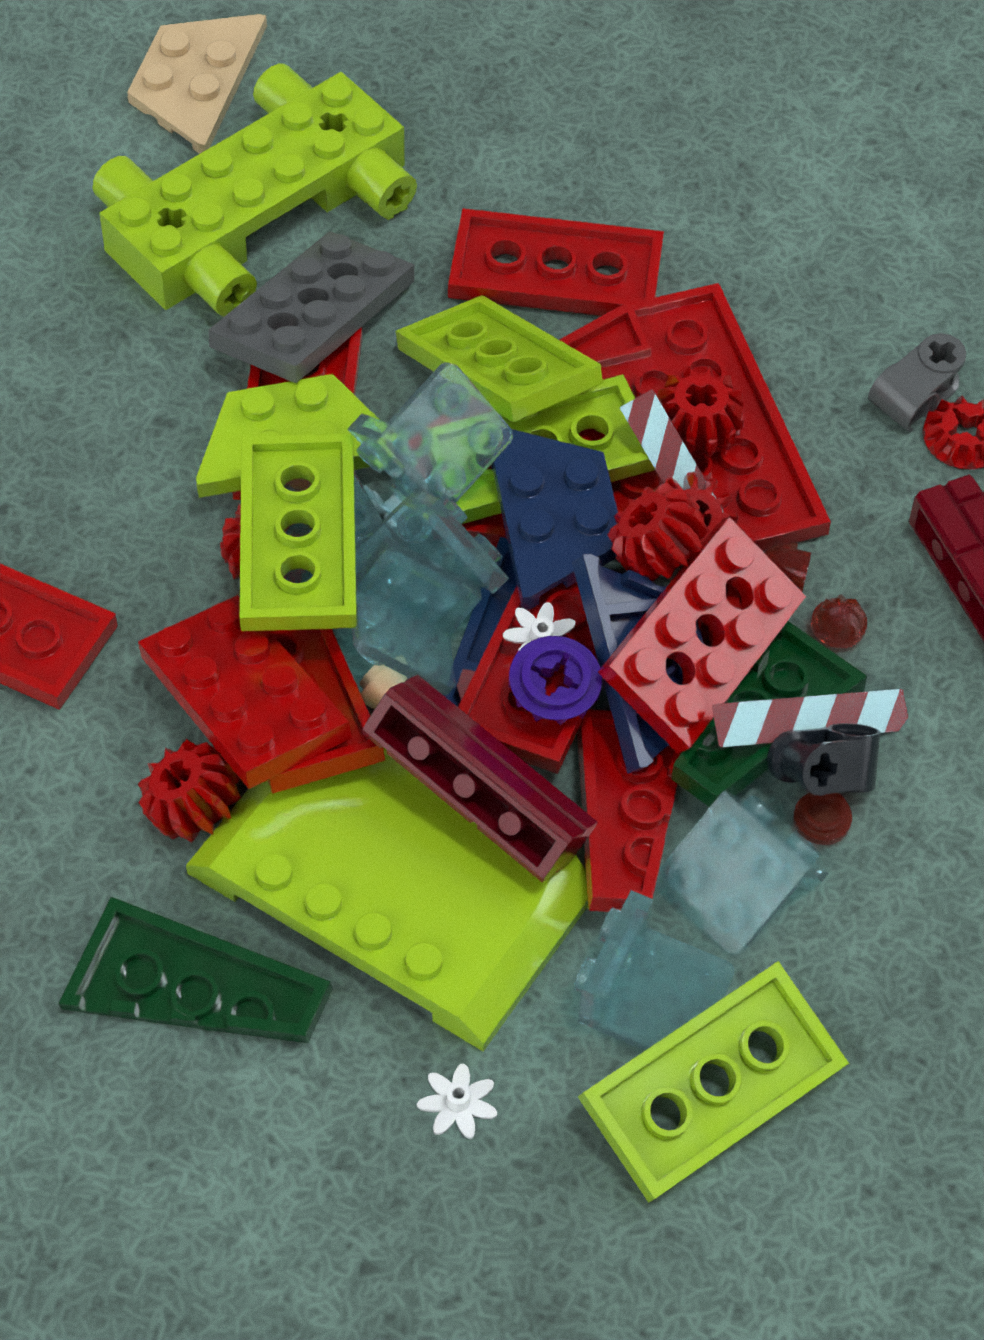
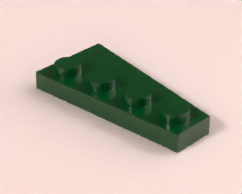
[672,621,867,812]
[58,897,333,1043]

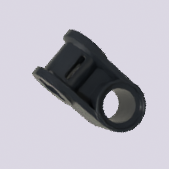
[767,723,880,796]

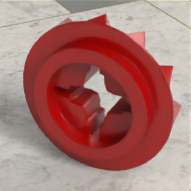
[923,395,984,470]

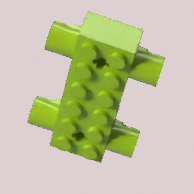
[92,63,417,317]

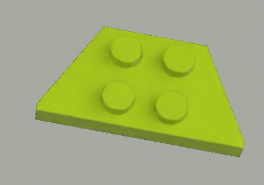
[196,374,404,498]

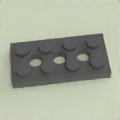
[209,231,415,383]

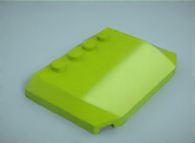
[186,747,588,1052]

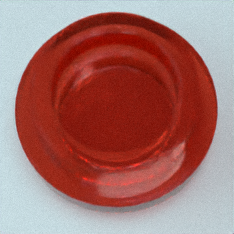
[793,793,852,845]

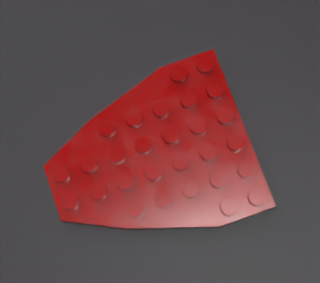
[403,283,831,551]

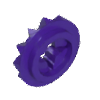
[508,636,602,726]

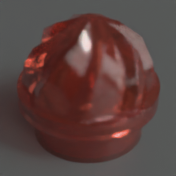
[764,542,812,592]
[811,594,867,648]

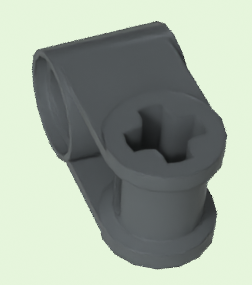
[868,333,966,432]

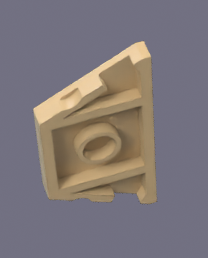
[127,14,267,154]

